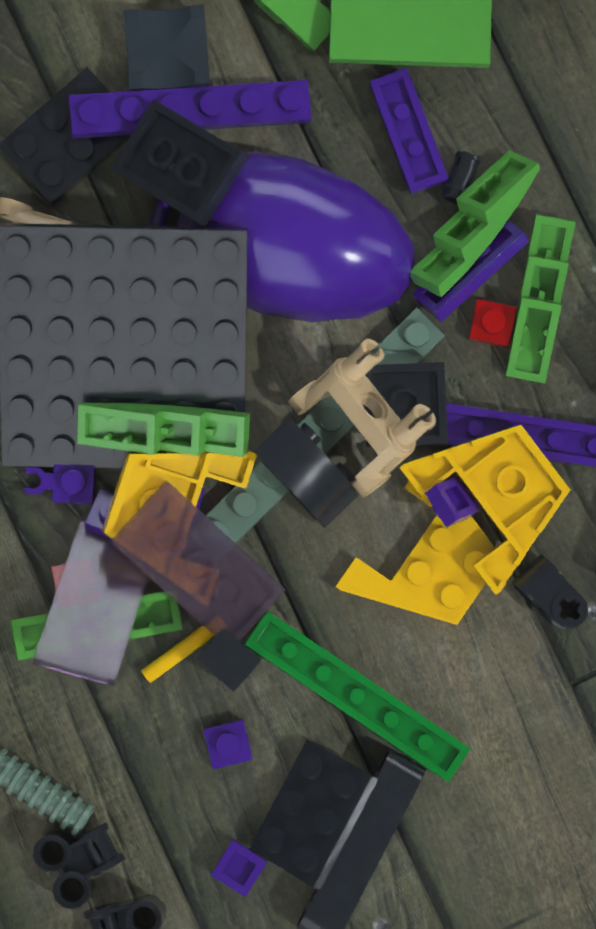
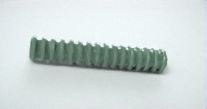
[0,748,94,837]

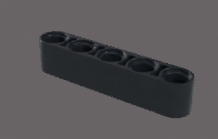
[296,749,426,929]

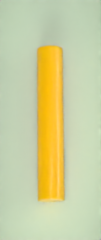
[141,614,227,683]

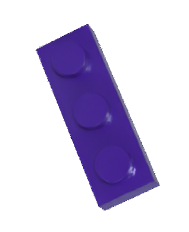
[369,68,449,195]
[412,220,529,322]

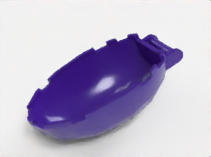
[145,152,415,322]

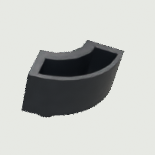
[254,417,359,528]

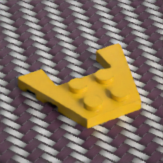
[399,425,570,595]
[102,450,257,605]
[335,480,495,625]

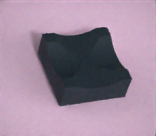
[124,5,210,91]

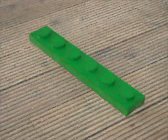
[245,611,471,783]

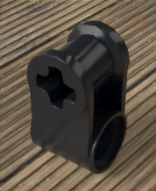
[511,554,588,630]
[83,895,166,929]

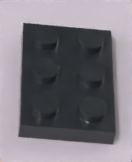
[0,67,131,206]
[110,99,249,227]
[249,740,378,890]

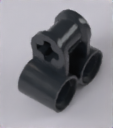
[33,822,126,909]

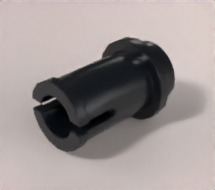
[440,151,481,205]

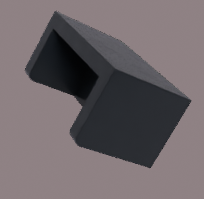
[196,629,262,692]

